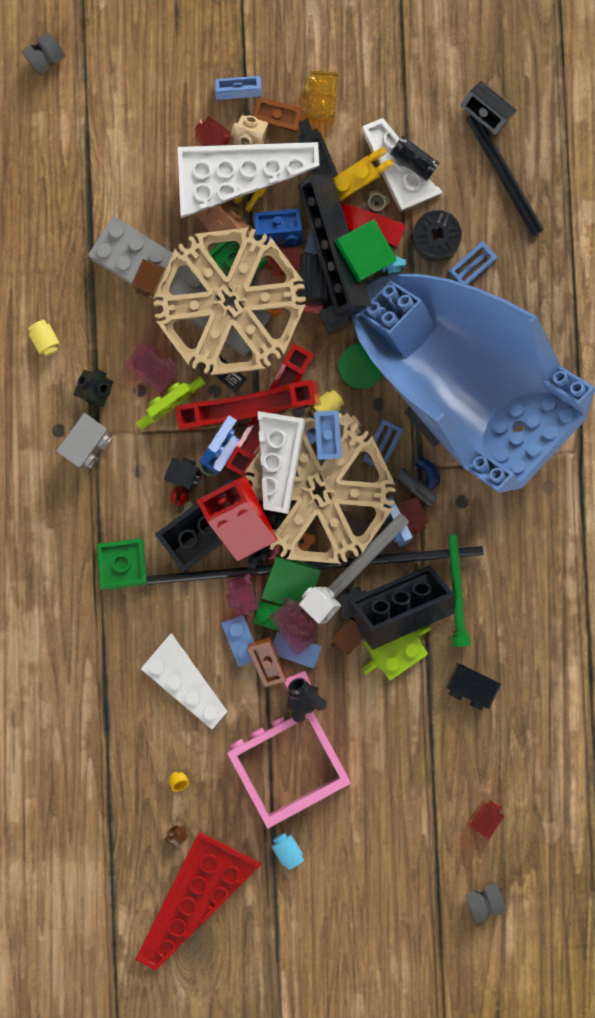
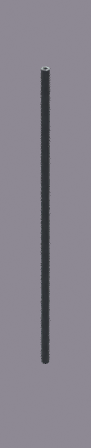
[147,546,484,585]

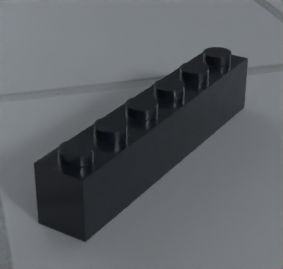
[298,175,372,315]

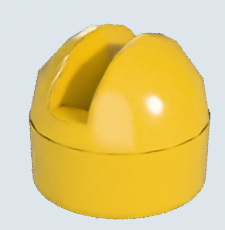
[169,771,189,792]

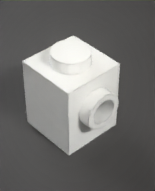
[299,587,341,624]

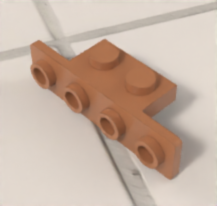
[195,201,256,240]

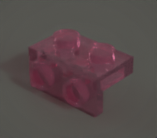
[124,342,178,395]

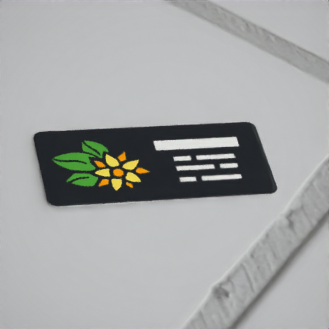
[205,356,247,392]

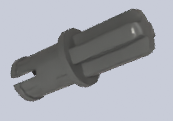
[394,468,437,507]

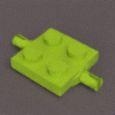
[135,376,206,430]
[361,626,431,681]

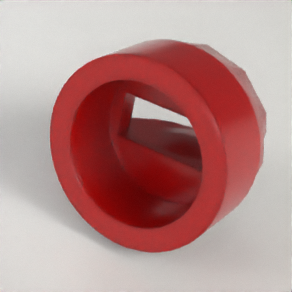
[170,487,189,506]

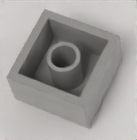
[57,413,113,471]

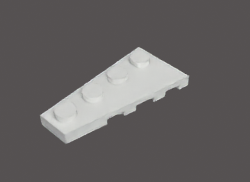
[361,118,443,212]
[258,411,305,514]
[141,633,227,729]

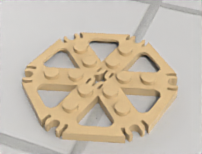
[153,228,306,376]
[244,417,395,564]

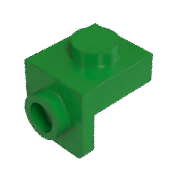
[253,601,294,633]

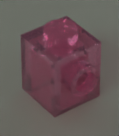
[226,574,259,615]

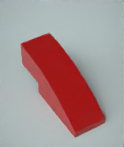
[341,203,406,250]

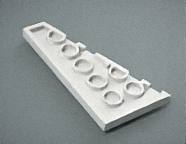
[178,142,319,218]

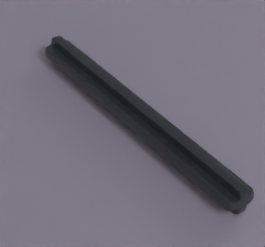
[466,114,543,236]

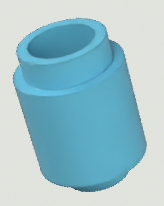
[271,833,304,870]

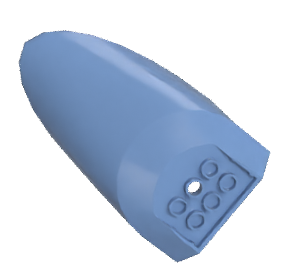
[352,273,595,493]

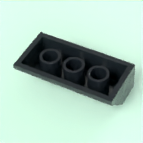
[155,478,233,572]
[348,565,454,650]

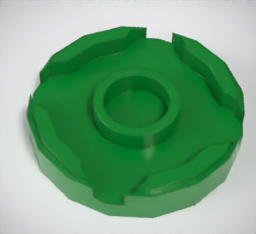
[338,343,383,390]

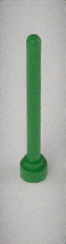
[448,534,471,647]

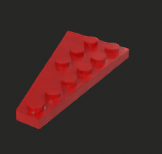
[135,831,262,970]

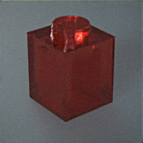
[194,116,232,146]
[268,248,300,276]
[397,497,429,534]
[467,800,504,840]

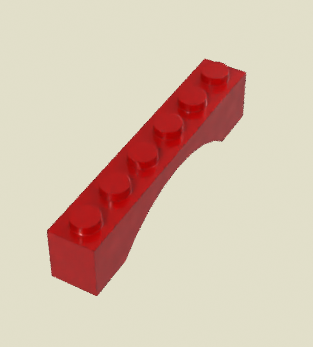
[225,343,314,477]
[175,379,321,431]

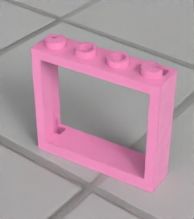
[227,712,351,829]

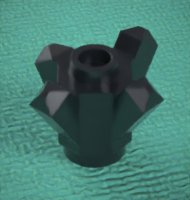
[287,678,327,723]

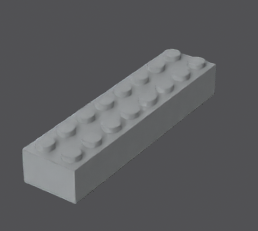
[88,216,272,358]

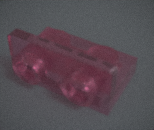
[269,597,319,655]

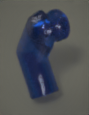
[414,456,441,489]

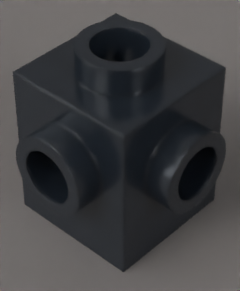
[73,368,114,407]

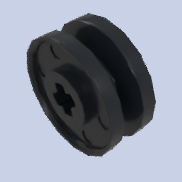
[413,210,462,262]

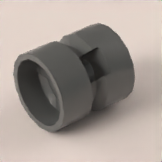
[21,32,66,76]
[465,882,507,924]

